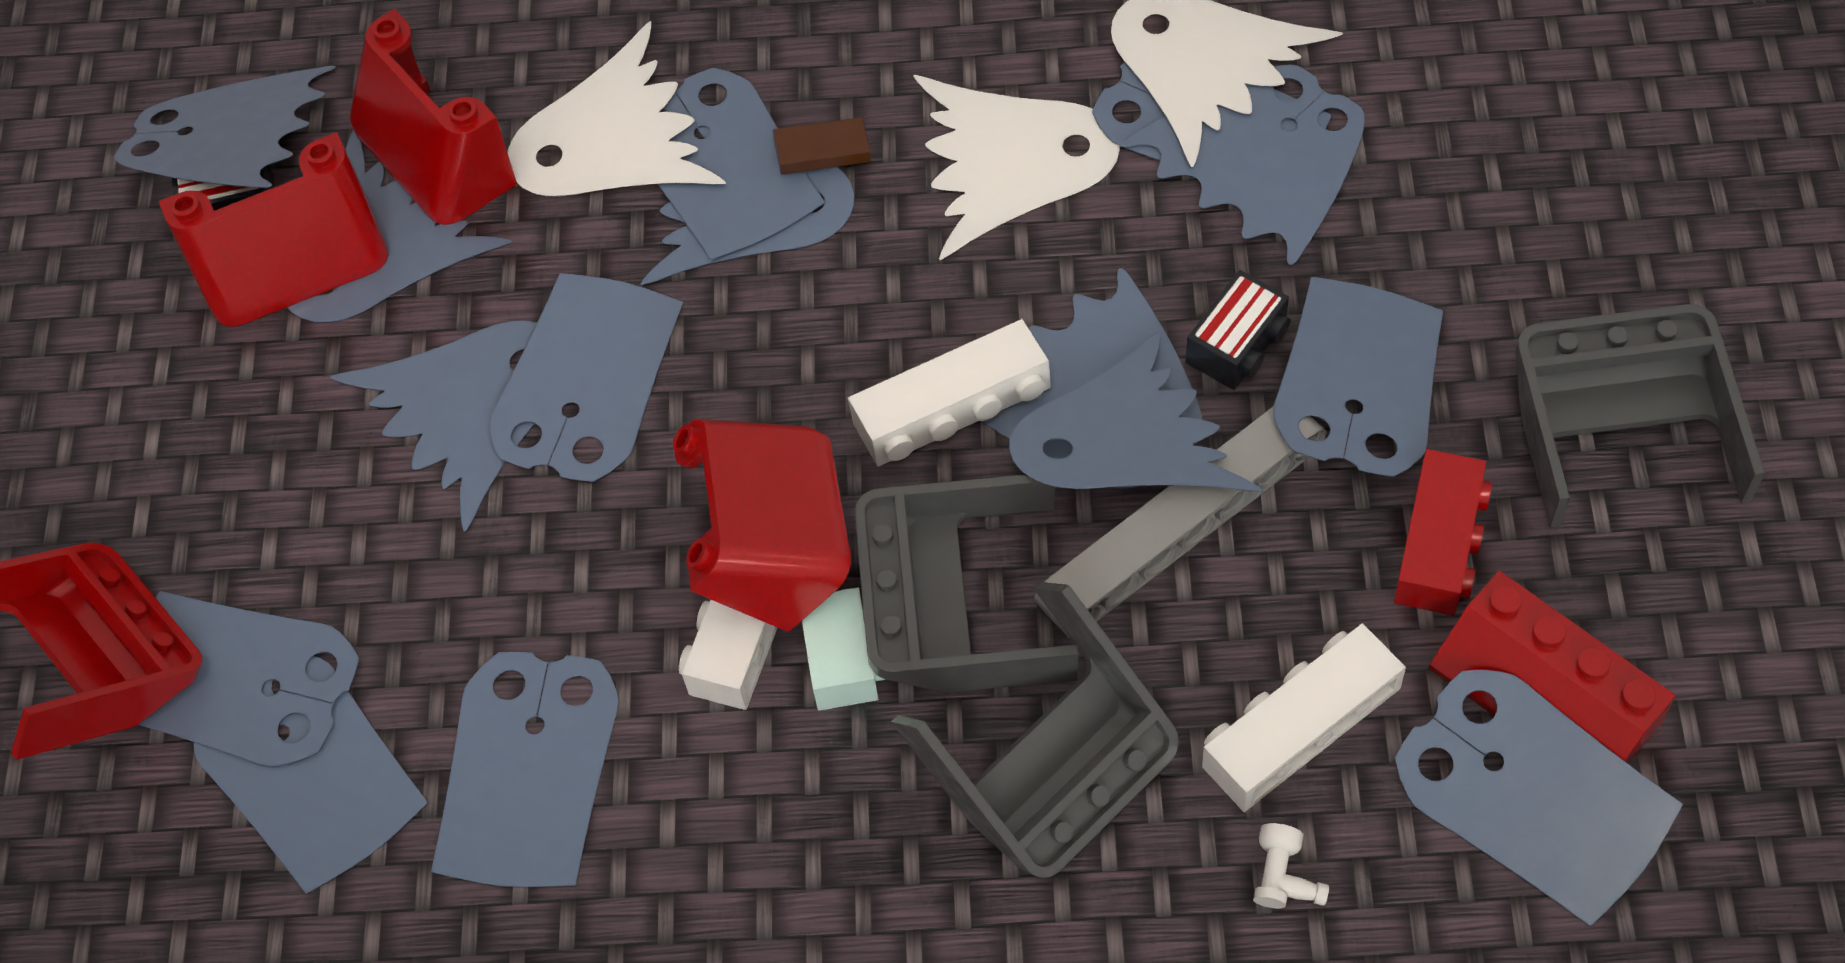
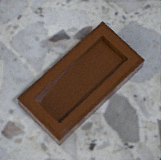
[773,117,870,174]

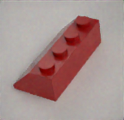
[1429,570,1676,764]

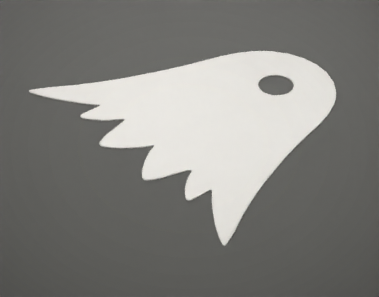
[1111,0,1343,167]
[508,21,726,196]
[913,75,1120,260]

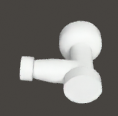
[1253,823,1329,909]

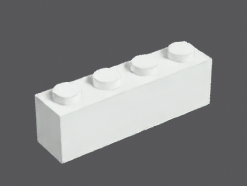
[848,319,1051,467]
[679,600,777,710]
[1202,623,1406,812]

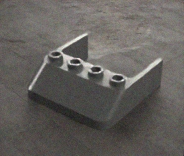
[1515,304,1765,528]
[855,474,1079,693]
[891,582,1179,878]

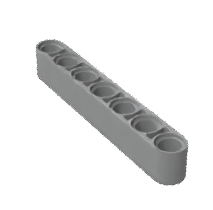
[1034,406,1327,638]

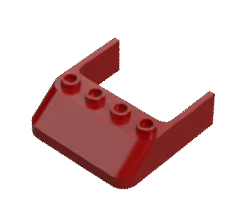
[0,543,202,760]

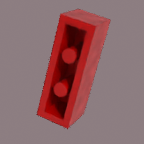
[1394,449,1493,616]

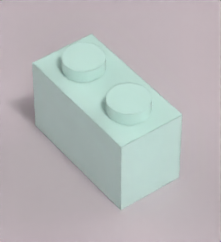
[802,587,885,711]

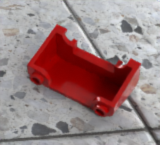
[350,8,517,225]
[159,132,389,327]
[673,419,851,632]

